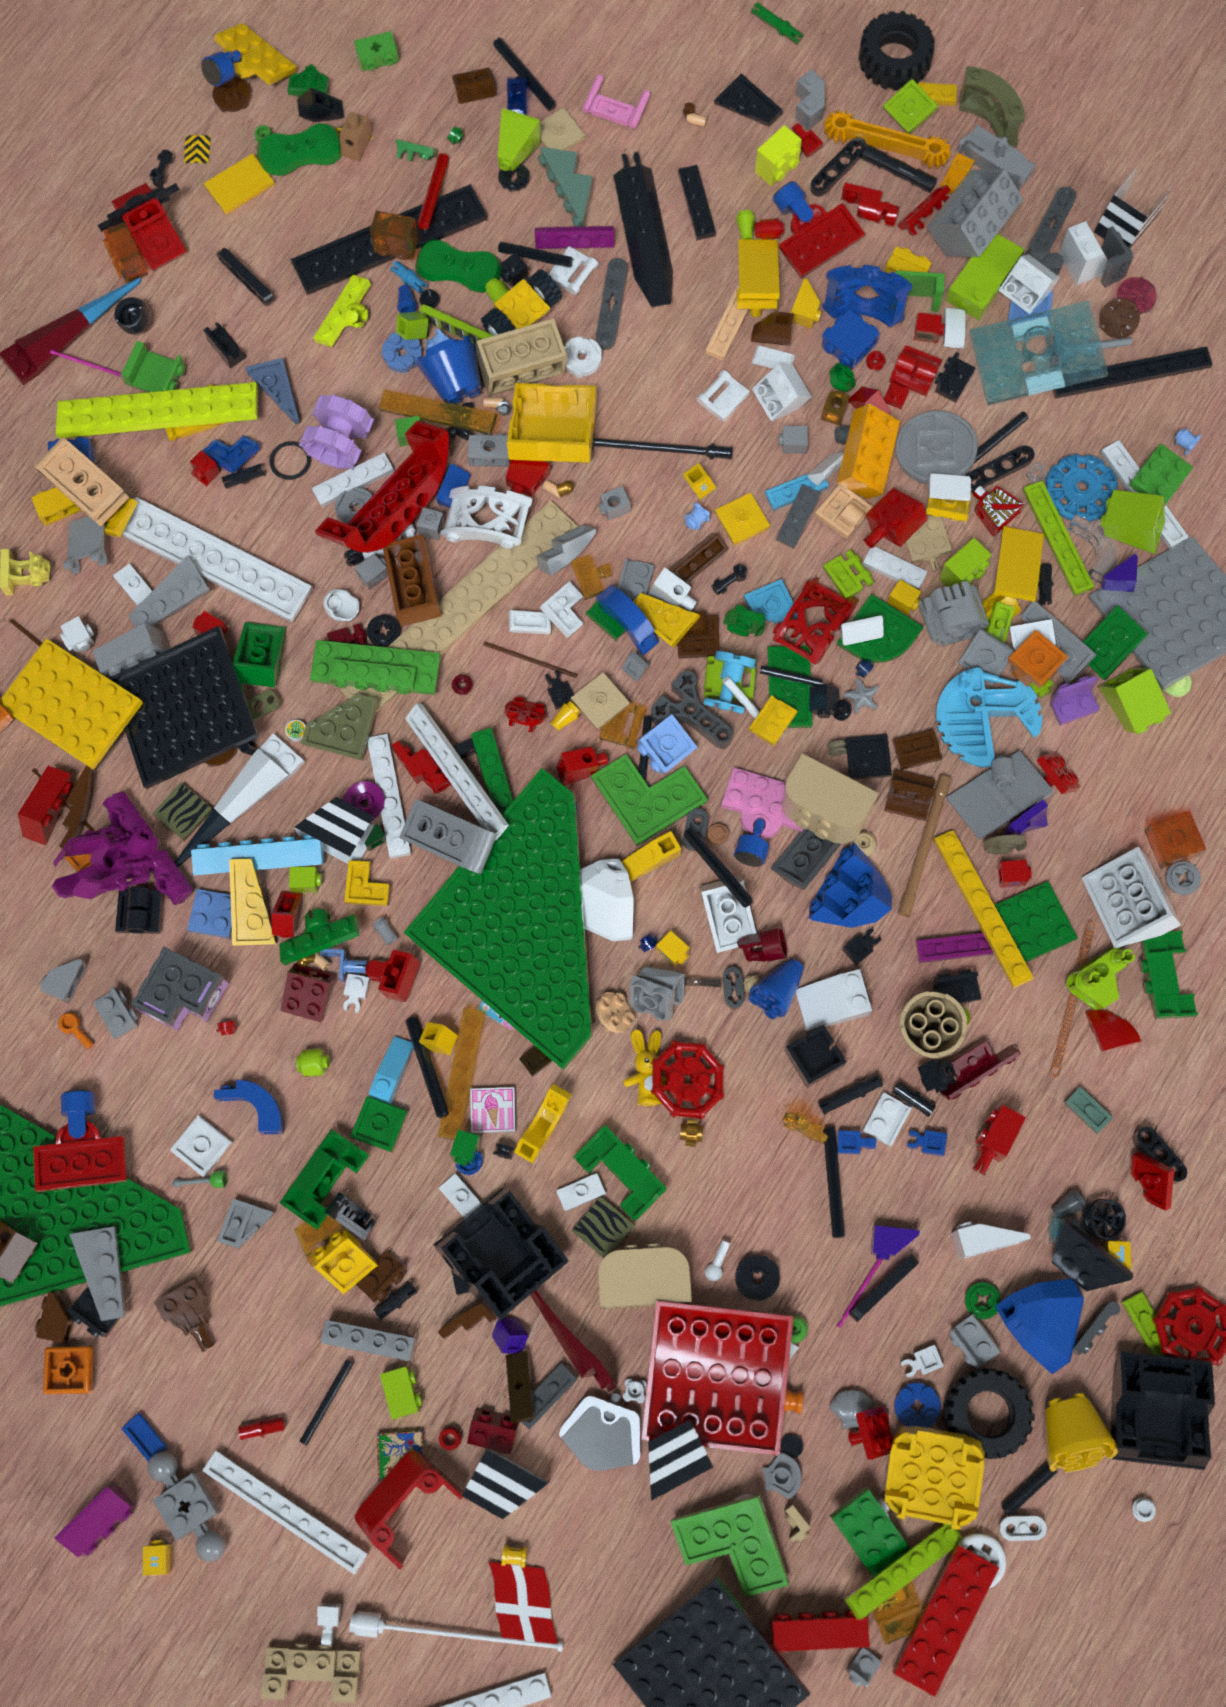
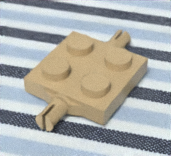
[905,516,952,573]

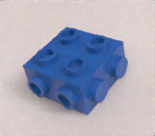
[822,309,880,370]

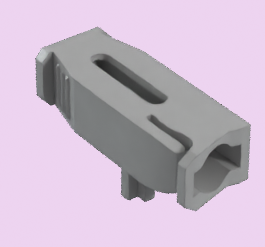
[957,125,1037,191]

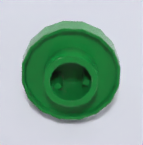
[829,363,856,392]

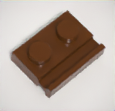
[892,730,942,770]

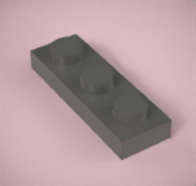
[776,484,820,549]
[522,1363,577,1430]

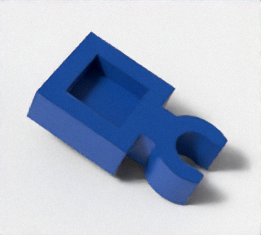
[907,1130,948,1157]

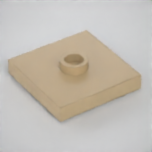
[540,108,586,151]
[571,673,630,731]

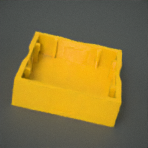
[507,383,597,463]

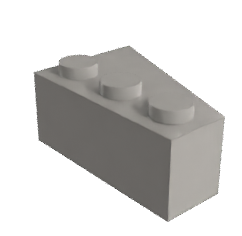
[93,623,171,677]

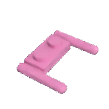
[582,75,650,129]

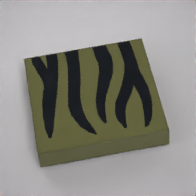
[152,783,213,842]
[572,1196,635,1258]

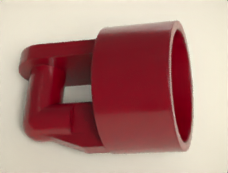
[737,926,788,962]

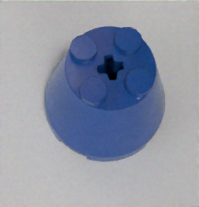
[416,336,481,406]

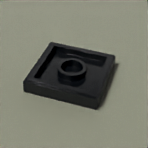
[845,734,892,780]

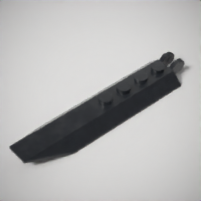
[613,152,673,307]

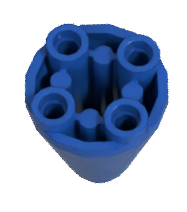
[748,959,804,1020]

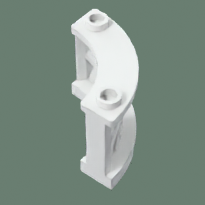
[440,486,532,549]

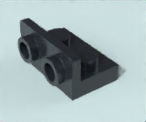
[934,352,976,403]
[932,969,982,1004]
[66,1288,120,1338]

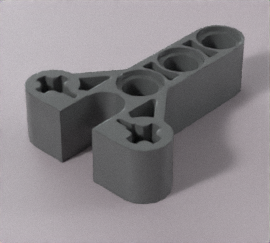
[651,671,732,749]

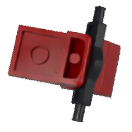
[97,183,187,271]

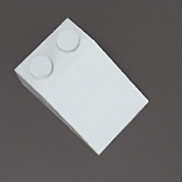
[699,876,757,953]
[796,969,872,1032]
[951,1221,1031,1260]

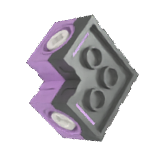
[131,946,228,1031]

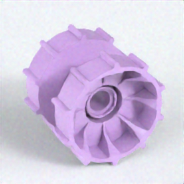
[299,394,374,470]

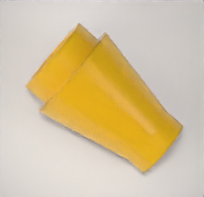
[550,701,581,731]

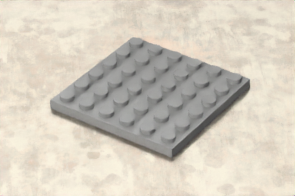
[1089,536,1226,690]

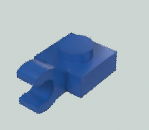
[838,1130,876,1155]

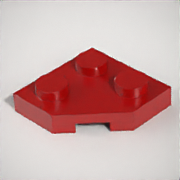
[1131,1152,1174,1211]

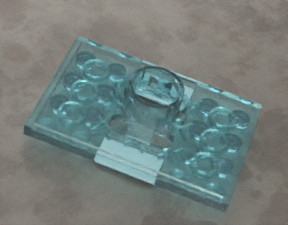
[969,301,1108,406]

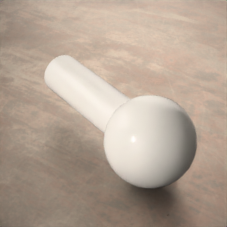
[705,1239,730,1281]

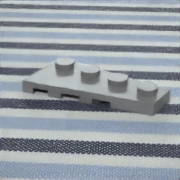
[129,555,211,627]
[1021,601,1097,685]
[70,1227,126,1321]

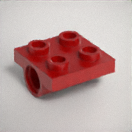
[889,345,942,396]

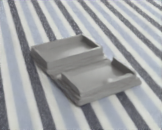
[946,751,1054,840]

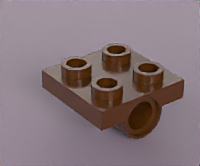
[677,612,720,659]

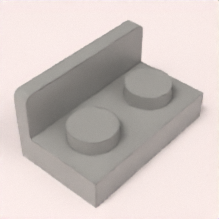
[93,987,138,1040]
[949,1313,1002,1370]

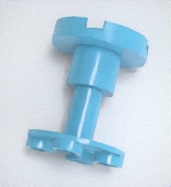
[703,651,756,714]

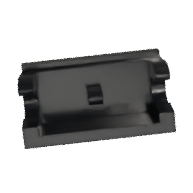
[204,322,247,369]
[325,1192,375,1241]

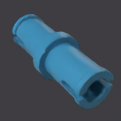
[390,261,427,294]

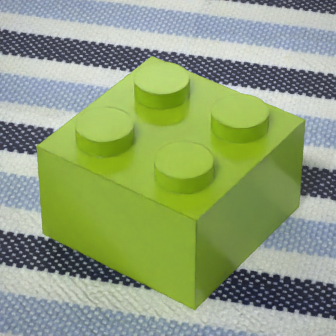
[939,538,992,593]

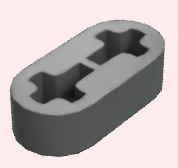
[722,967,744,1009]

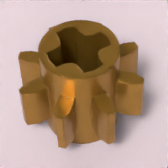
[680,1119,703,1147]

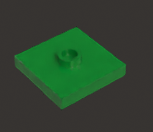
[350,1096,408,1153]

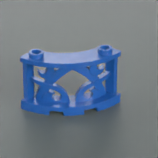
[822,265,912,327]

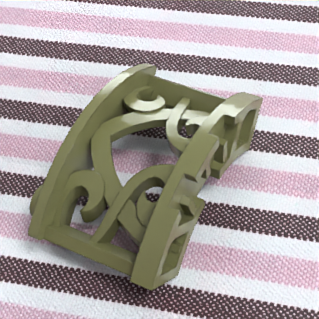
[959,66,1025,148]

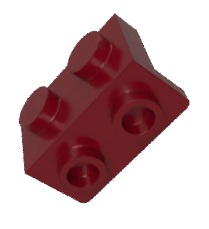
[467,1409,519,1455]

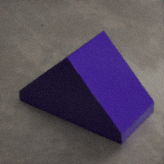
[1101,554,1138,592]

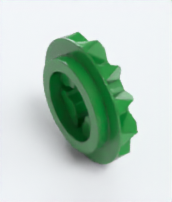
[964,1282,1001,1319]

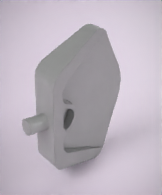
[560,1393,640,1471]

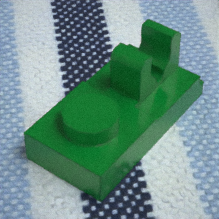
[396,139,438,161]

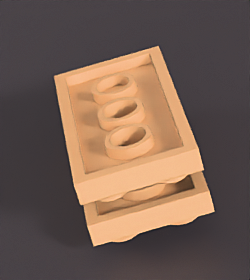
[34,437,129,527]

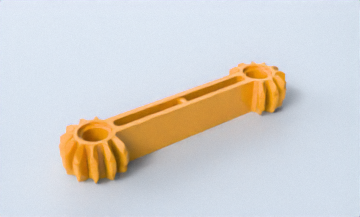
[824,109,951,170]

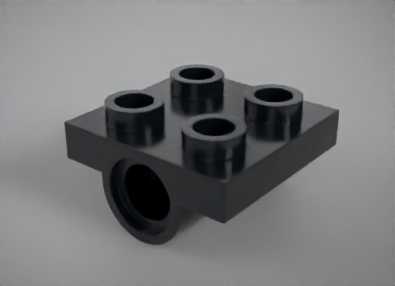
[115,887,163,934]

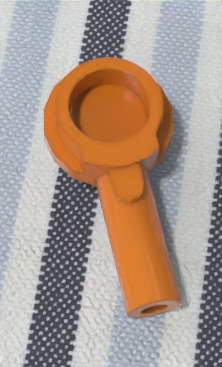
[58,1012,94,1050]

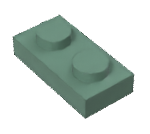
[1064,1086,1113,1134]

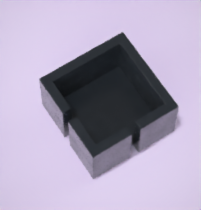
[784,1025,847,1088]

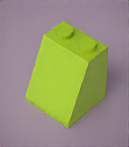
[1101,490,1166,554]
[1098,667,1171,734]

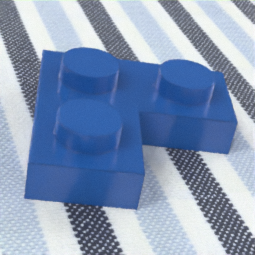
[202,435,260,473]

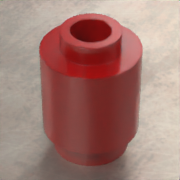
[755,218,784,240]

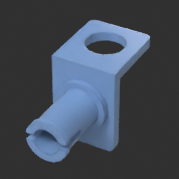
[320,949,367,982]

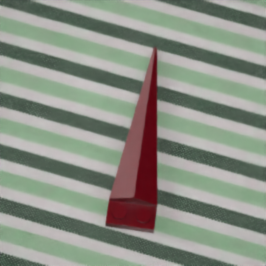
[530,1290,617,1392]

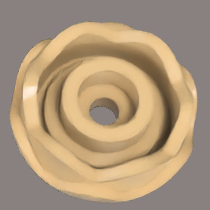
[849,831,877,857]

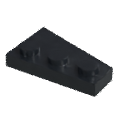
[714,73,783,127]

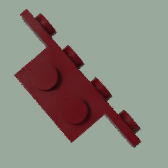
[940,1039,1021,1100]

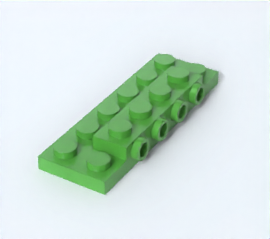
[310,640,441,695]

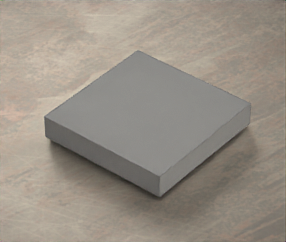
[958,628,1016,686]

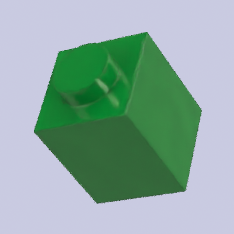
[450,1130,481,1166]

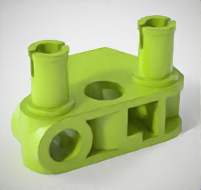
[1066,946,1135,1010]

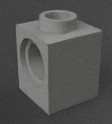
[598,486,631,521]
[417,508,445,541]

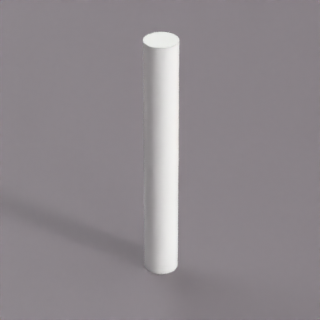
[722,676,760,719]

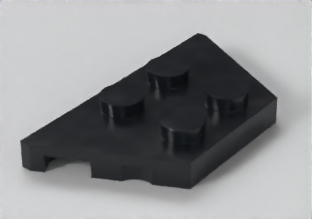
[1052,1218,1134,1292]

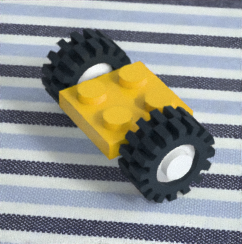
[481,269,562,336]

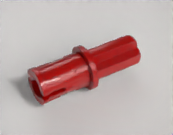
[238,1417,285,1440]

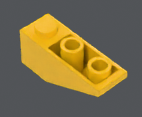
[621,831,681,882]

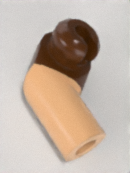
[683,102,707,127]

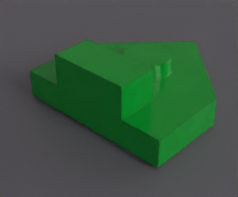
[287,64,329,98]

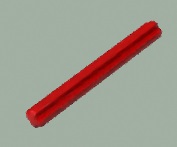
[418,153,449,230]

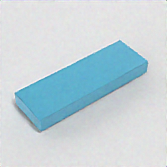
[765,473,829,511]

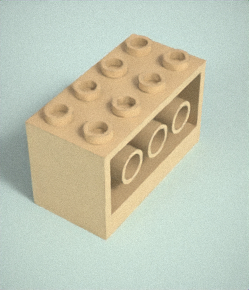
[476,318,567,396]

